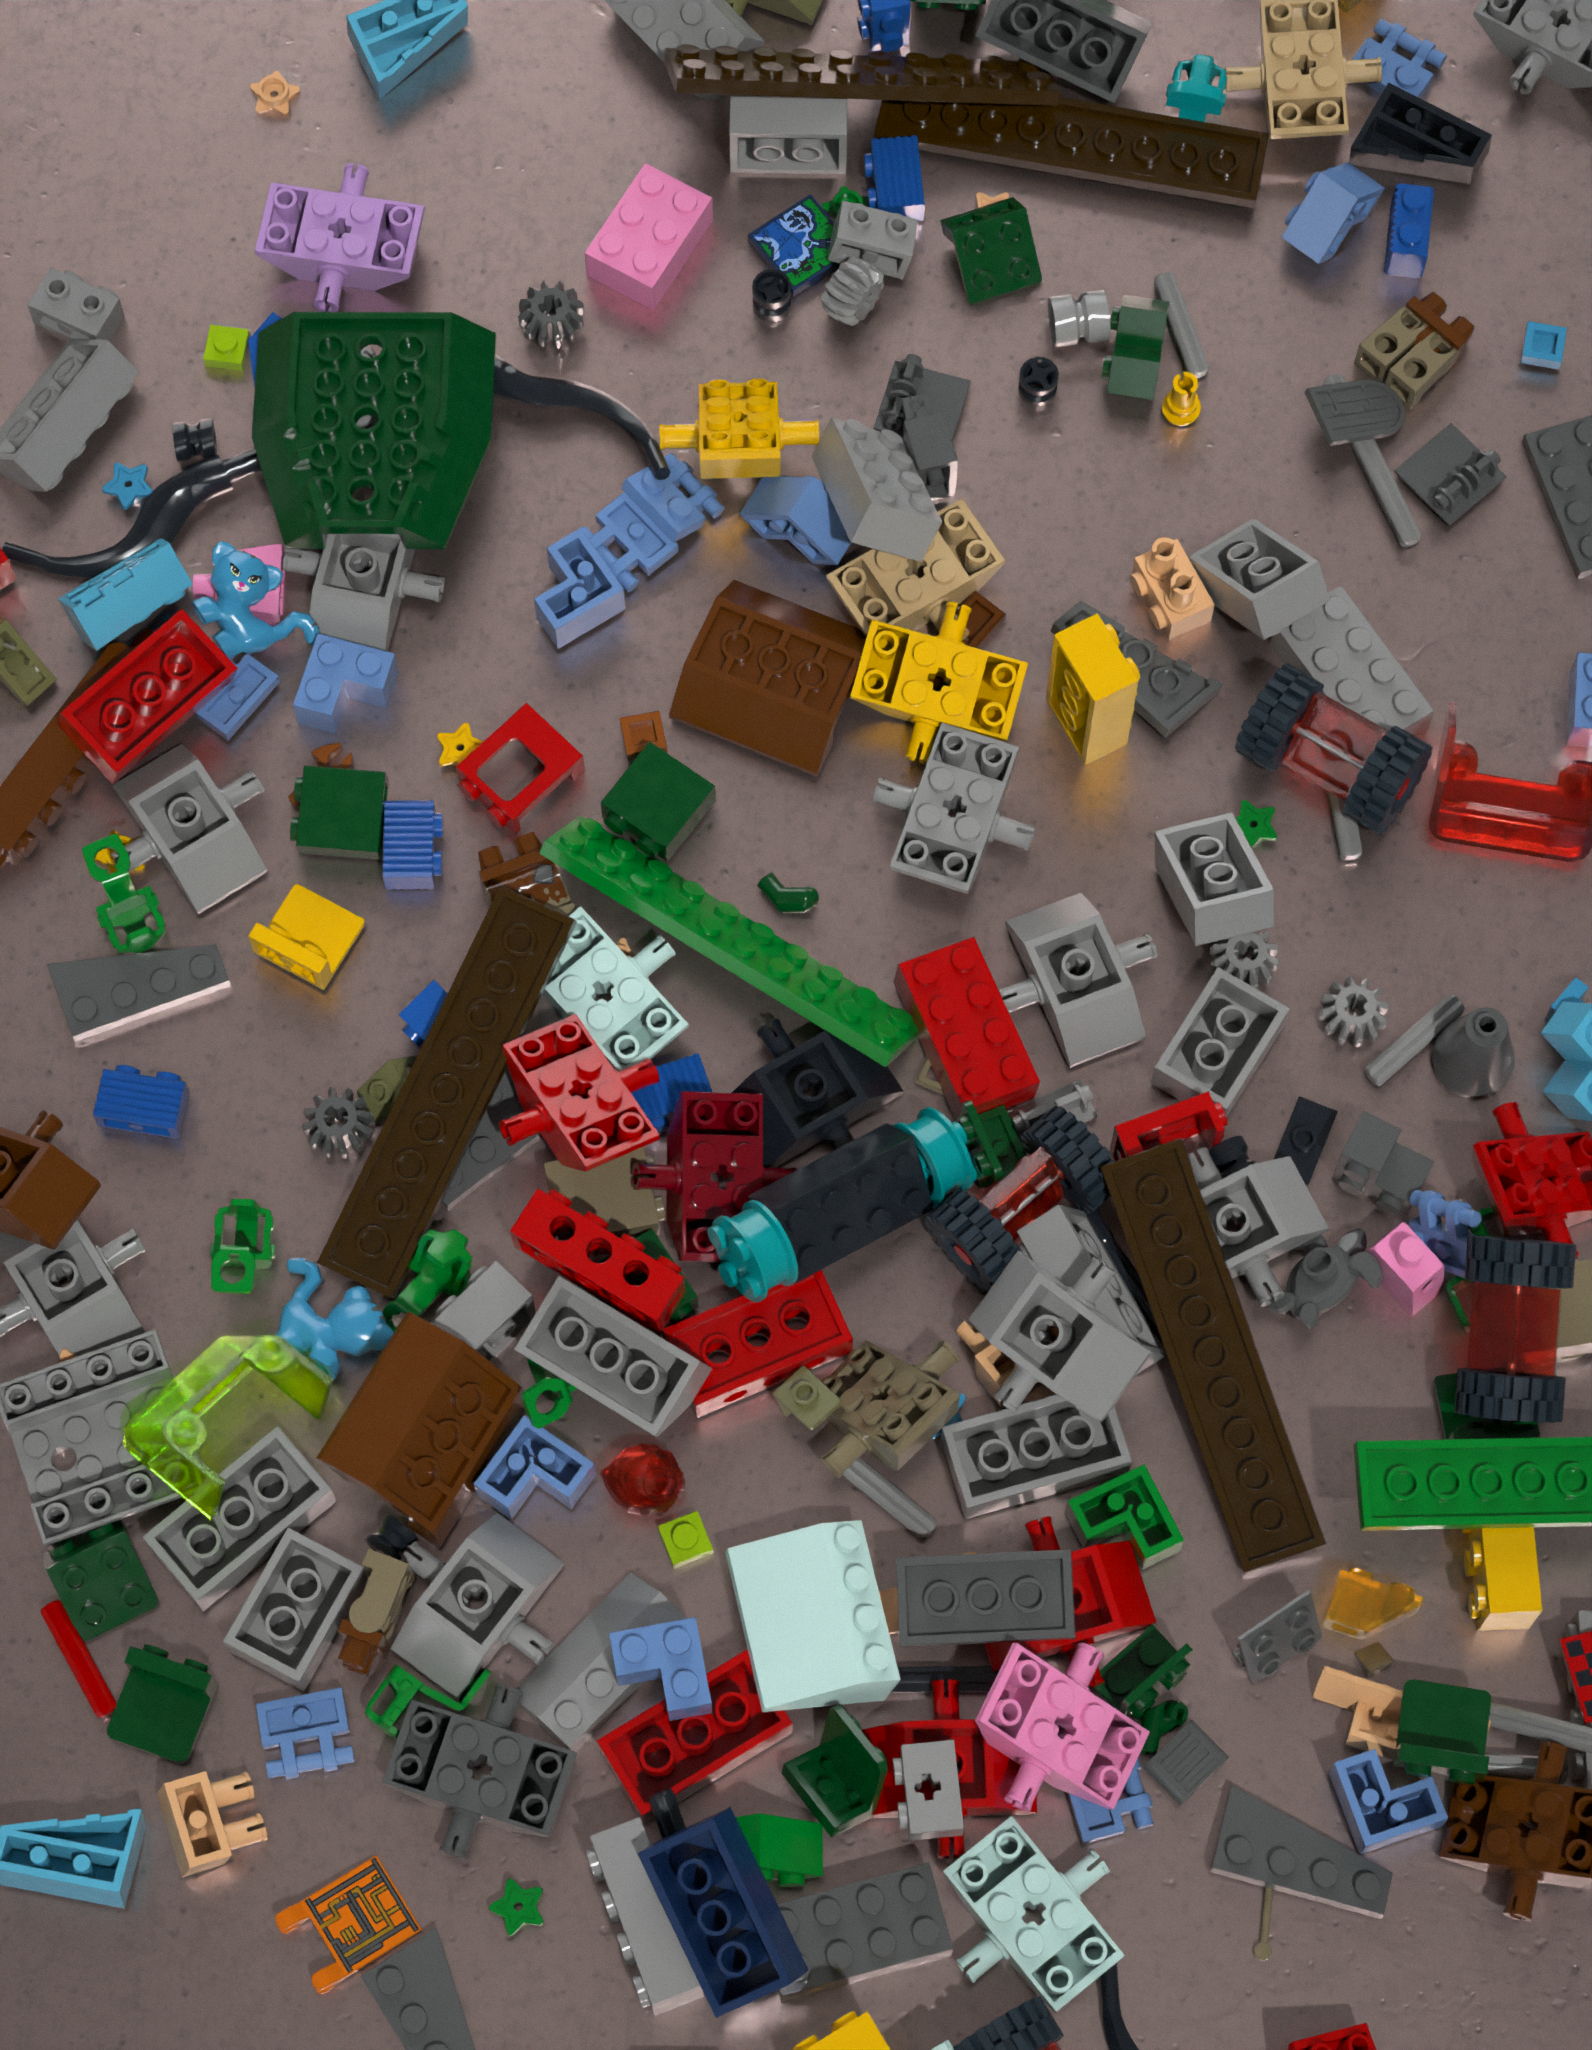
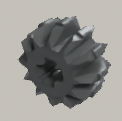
[518,280,584,349]
[302,1087,374,1159]

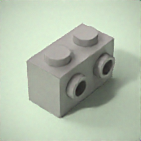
[828,200,918,280]
[28,267,125,342]

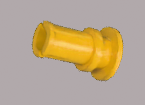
[1162,372,1201,426]

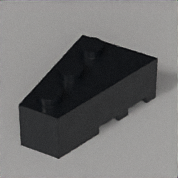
[1349,82,1492,184]

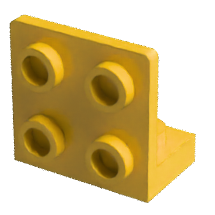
[248,884,365,990]

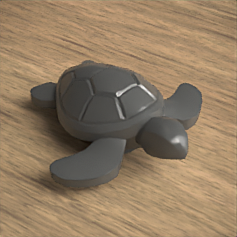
[1268,1228,1384,1329]

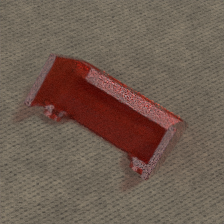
[1429,702,1592,862]

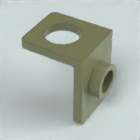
[357,1056,417,1124]
[772,1365,841,1430]

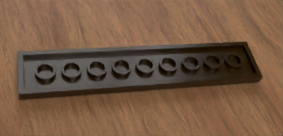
[664,44,1060,106]
[874,97,1269,208]
[317,885,577,1300]
[1101,1138,1327,1572]

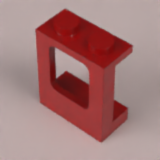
[456,702,585,835]
[1109,1091,1228,1161]

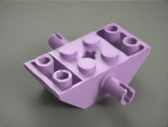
[255,163,425,312]

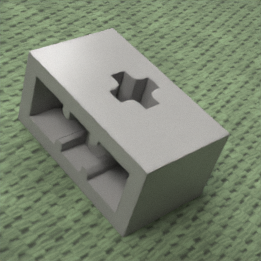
[893,1740,964,1841]

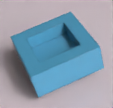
[1520,321,1567,369]
[1544,977,1589,1023]

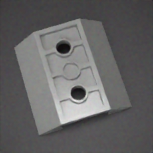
[0,1329,208,1546]

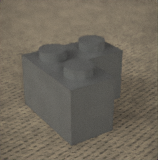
[1332,1111,1434,1216]

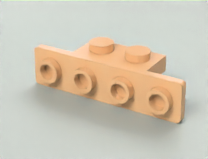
[1313,1666,1491,1760]

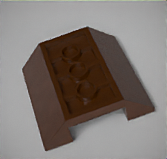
[669,580,866,777]
[316,1312,525,1549]

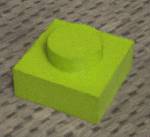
[203,324,251,371]
[658,1510,714,1569]

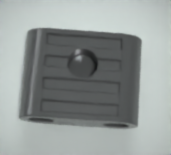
[1143,1720,1229,1806]

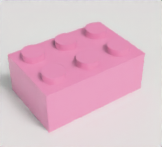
[585,163,713,311]

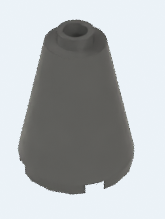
[1432,1007,1515,1098]

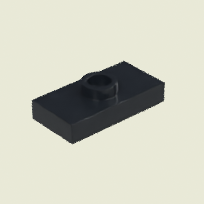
[1273,1096,1338,1188]

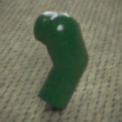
[757,873,819,914]
[1140,1700,1189,1756]

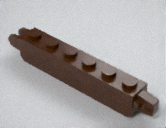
[0,628,154,871]

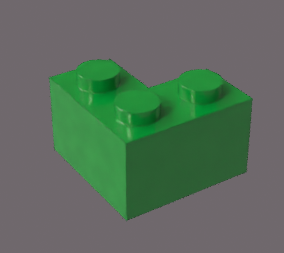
[1065,1464,1184,1570]
[736,1813,823,1887]

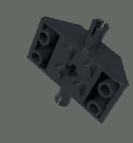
[732,1019,904,1168]

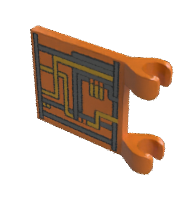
[275,1855,422,1994]

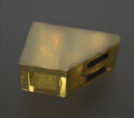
[1321,1568,1424,1641]

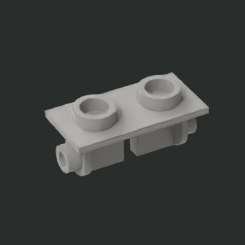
[1007,1080,1098,1149]

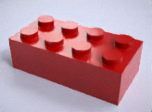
[57,609,238,784]
[893,937,1040,1122]
[597,1649,793,1824]

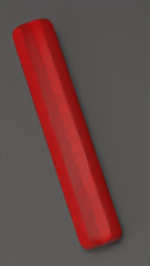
[41,1600,117,1719]

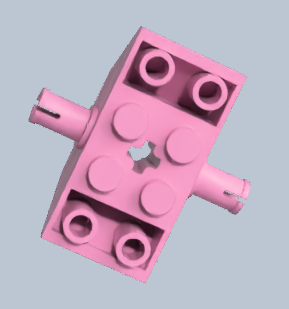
[975,1642,1150,1811]

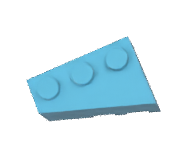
[346,0,468,100]
[58,538,192,651]
[0,1808,147,1909]

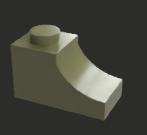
[0,617,57,706]

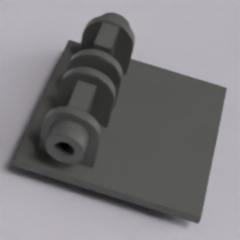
[873,354,971,440]
[1394,423,1507,526]
[1232,1590,1322,1685]

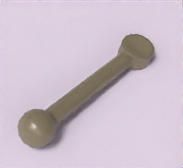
[1254,1887,1273,1961]

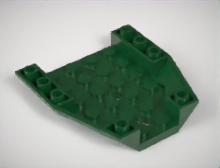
[252,312,496,549]

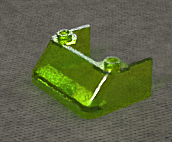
[123,1335,333,1520]

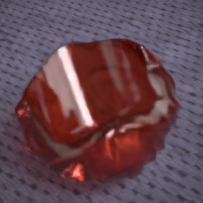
[600,1443,686,1516]

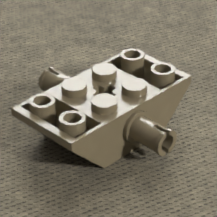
[820,1340,961,1478]

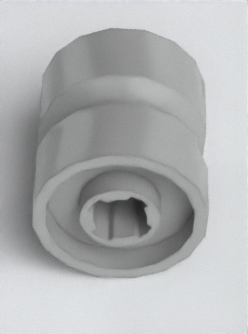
[1048,290,1111,348]

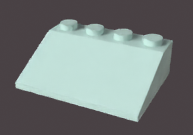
[725,1520,901,1712]

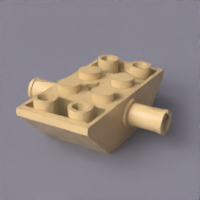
[1225,0,1382,139]
[826,498,1005,641]

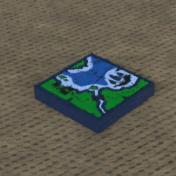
[748,194,840,297]

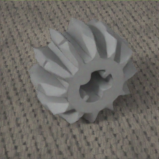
[821,256,884,326]
[1209,930,1280,989]
[1318,975,1389,1048]

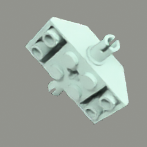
[543,906,689,1072]
[943,1816,1125,2013]

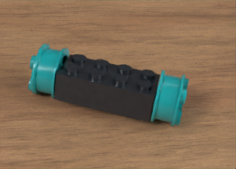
[707,1107,977,1302]

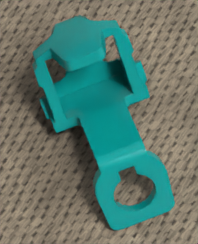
[1166,54,1227,122]

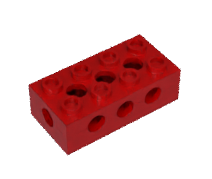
[510,1188,686,1336]
[662,1270,853,1418]

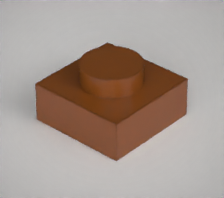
[620,710,667,761]

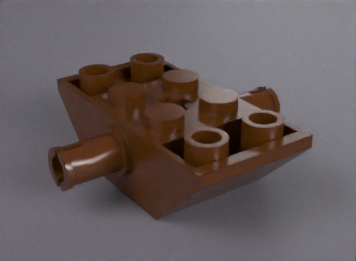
[0,1110,101,1250]
[1439,1741,1592,1921]

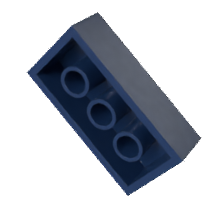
[637,1807,809,2018]

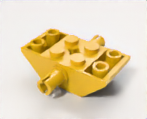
[659,378,819,479]
[850,602,1028,764]

